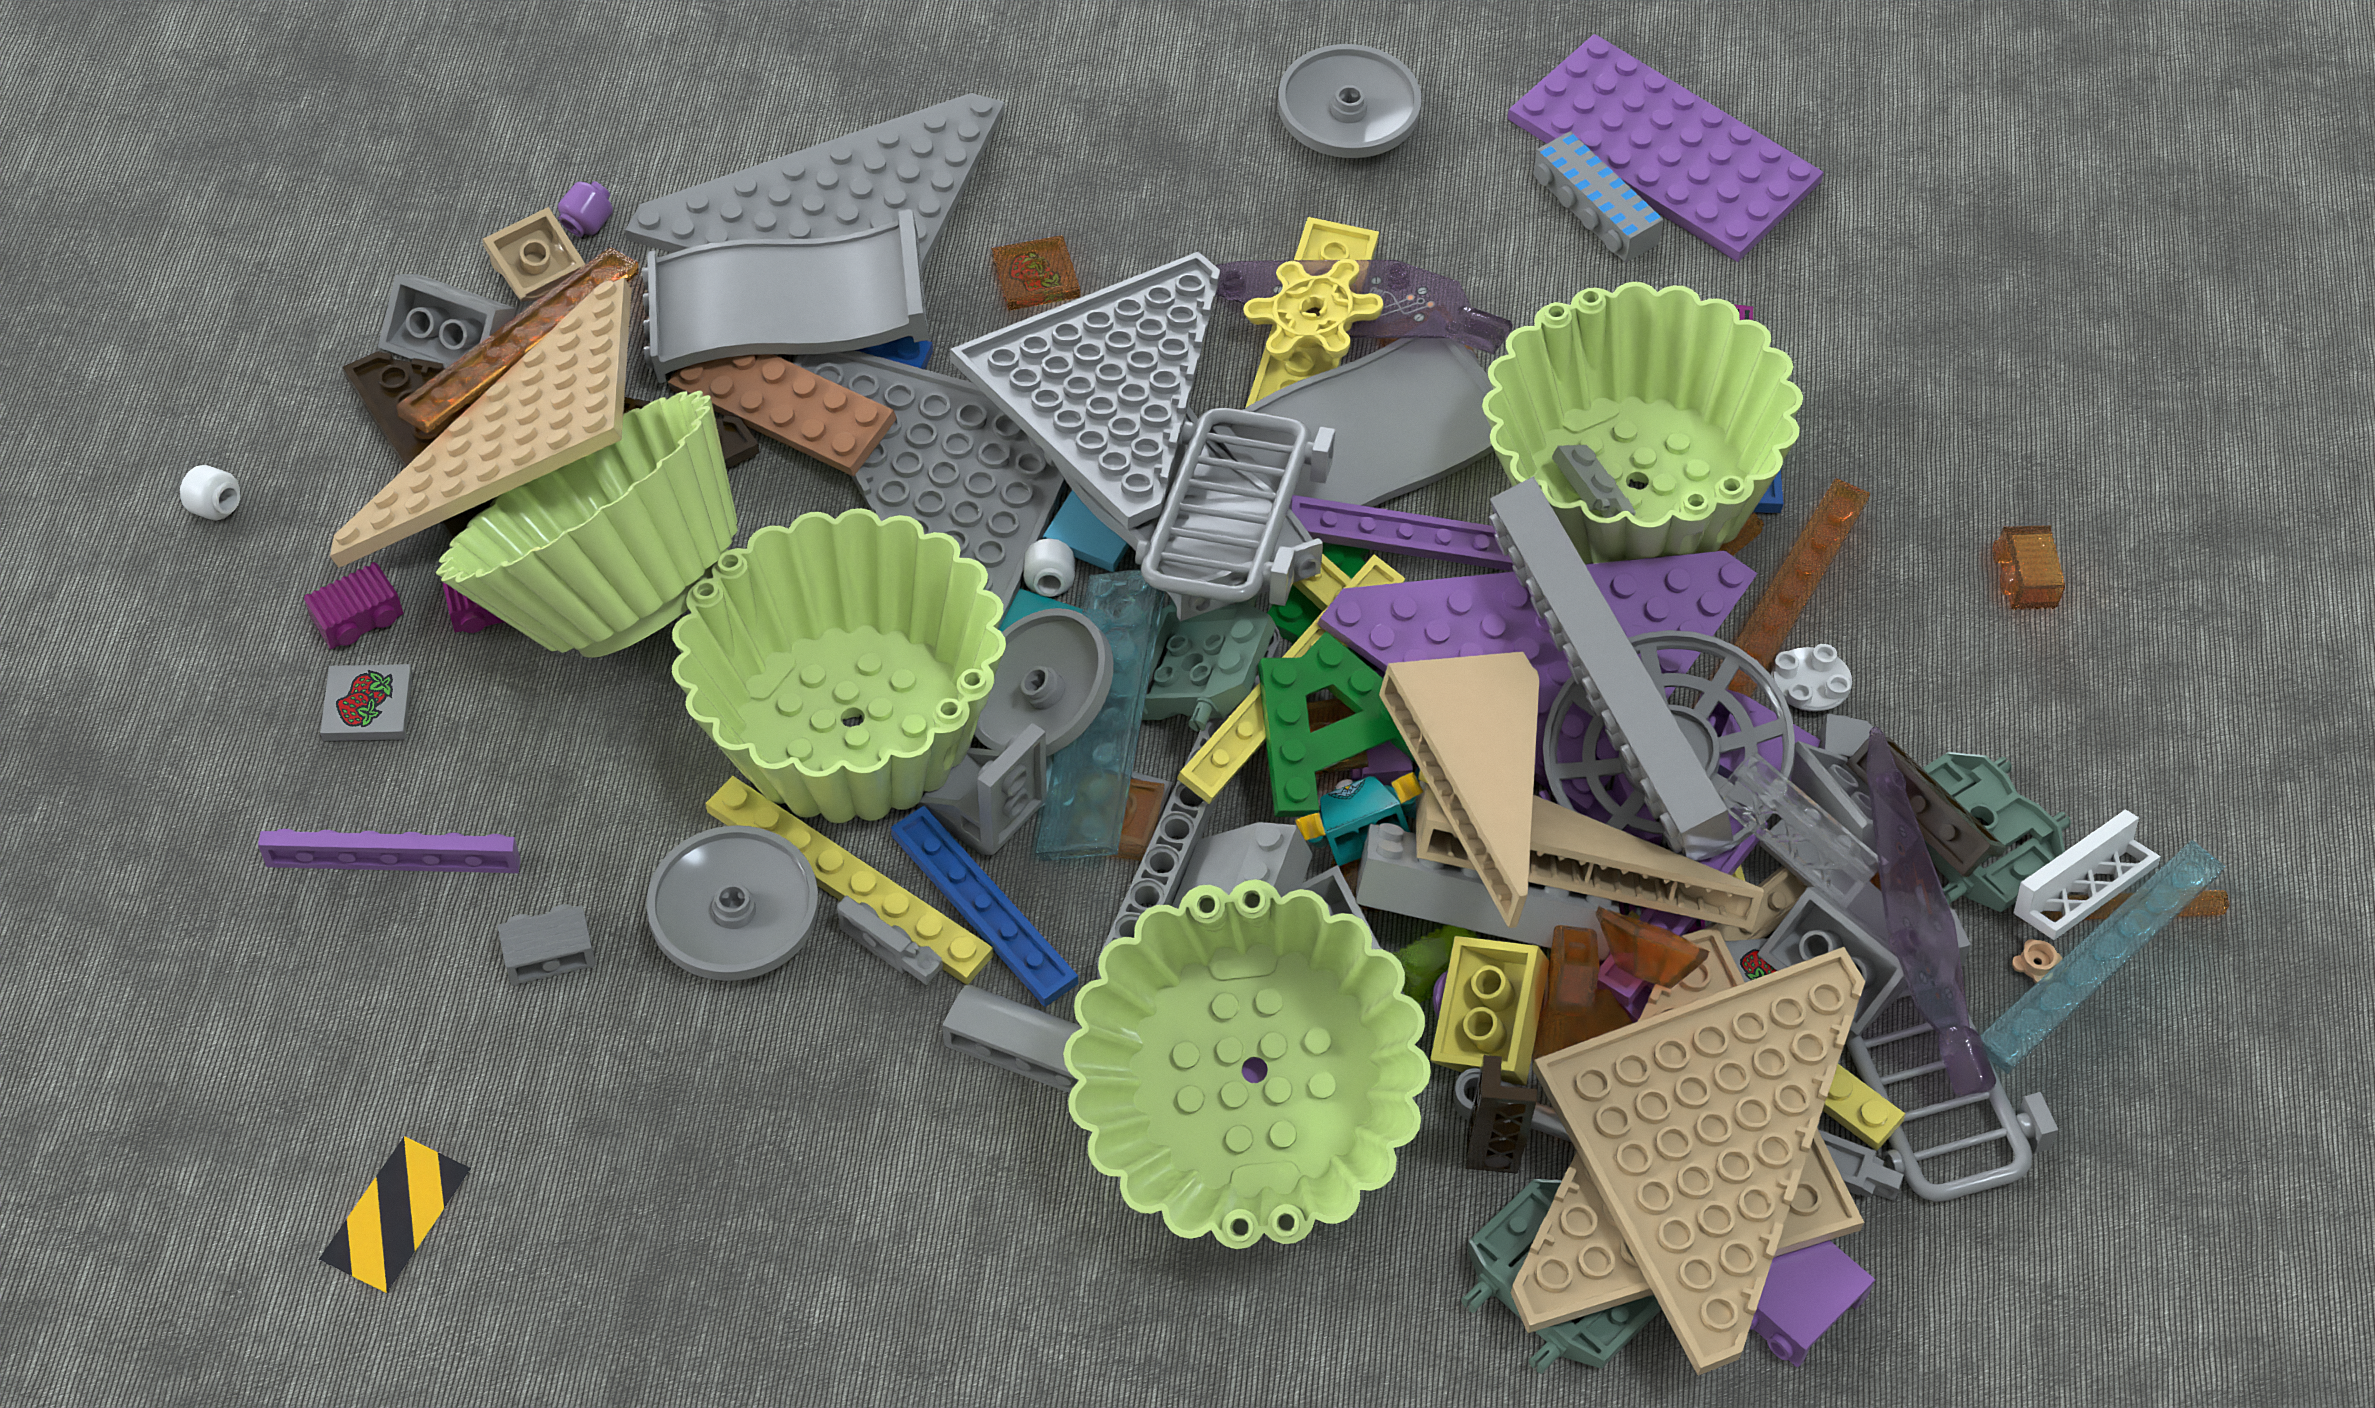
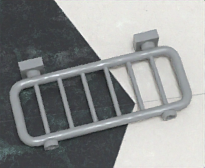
[1135,408,1335,606]
[1845,907,2058,1202]

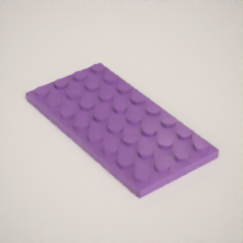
[1507,34,1824,262]

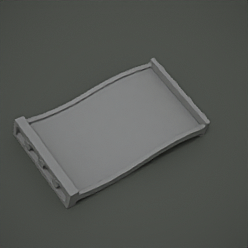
[642,209,929,383]
[1209,311,1494,507]
[1044,404,1323,621]

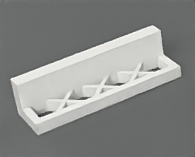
[2014,809,2161,940]

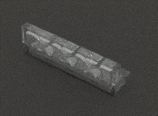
[1718,751,1886,911]

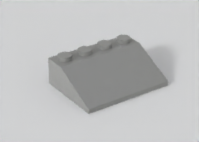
[1172,822,1313,909]

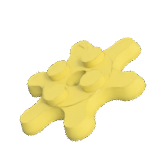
[1243,259,1383,360]

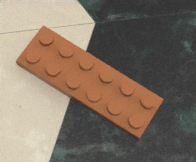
[668,354,897,477]

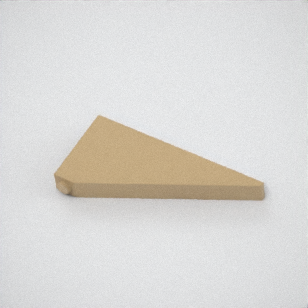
[1379,652,1539,928]
[1416,781,1764,930]

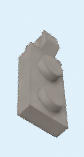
[1552,445,1636,518]
[837,895,943,985]
[1818,1129,1904,1201]

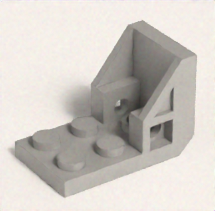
[918,723,1047,855]

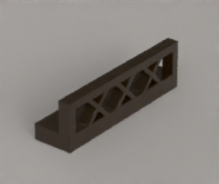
[1846,733,2008,877]
[1465,1055,1537,1174]

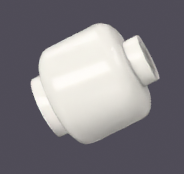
[180,465,240,521]
[1023,538,1075,597]

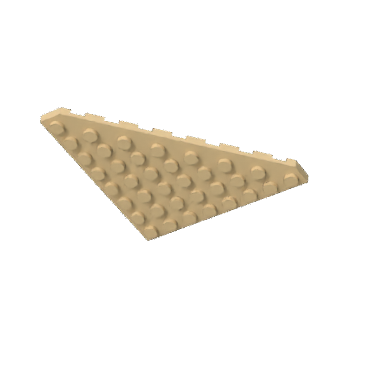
[330,277,632,568]
[1510,926,1864,1333]
[1532,947,1865,1375]

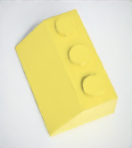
[1430,936,1550,1086]

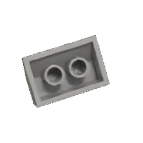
[378,274,516,372]
[1791,741,1916,875]
[1757,887,1922,1035]

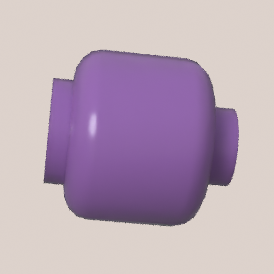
[558,181,613,237]

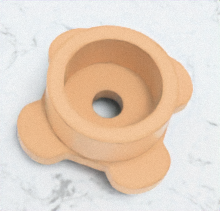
[2012,939,2063,985]

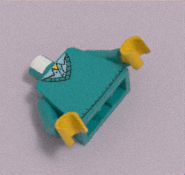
[1295,772,1423,866]

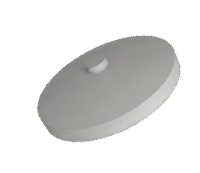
[1278,44,1421,158]
[974,608,1114,756]
[646,825,819,981]

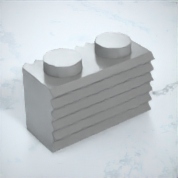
[497,904,596,986]

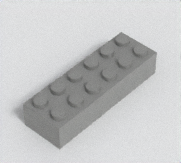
[1356,823,1620,960]

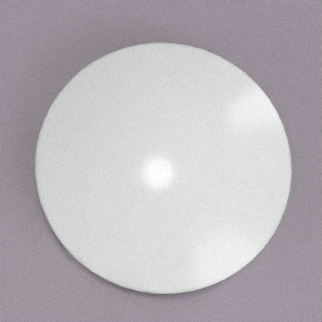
[1771,644,1852,711]

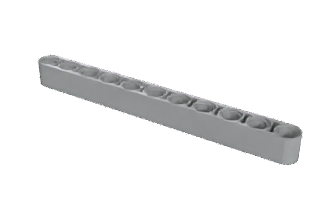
[1097,627,1280,980]

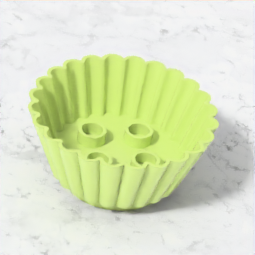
[436,391,738,658]

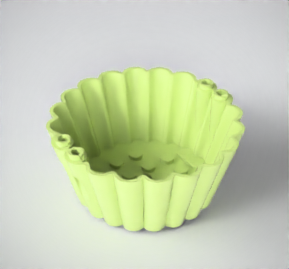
[1482,282,1803,564]
[672,508,1006,823]
[1063,879,1431,1249]

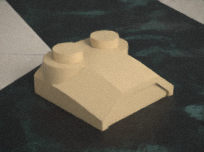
[483,207,587,302]

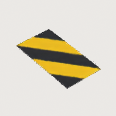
[318,1136,471,1293]

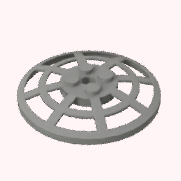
[1543,630,1796,861]

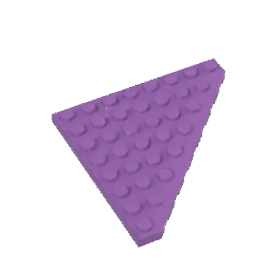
[1317,551,1757,815]

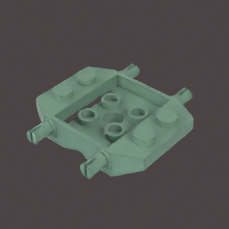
[1107,595,1276,733]
[1888,752,2071,912]
[1461,1179,1662,1374]

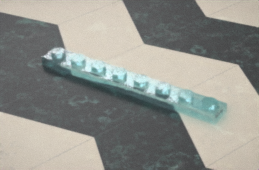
[1974,840,2225,1074]

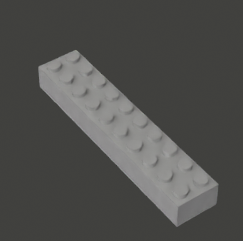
[1488,476,1734,861]

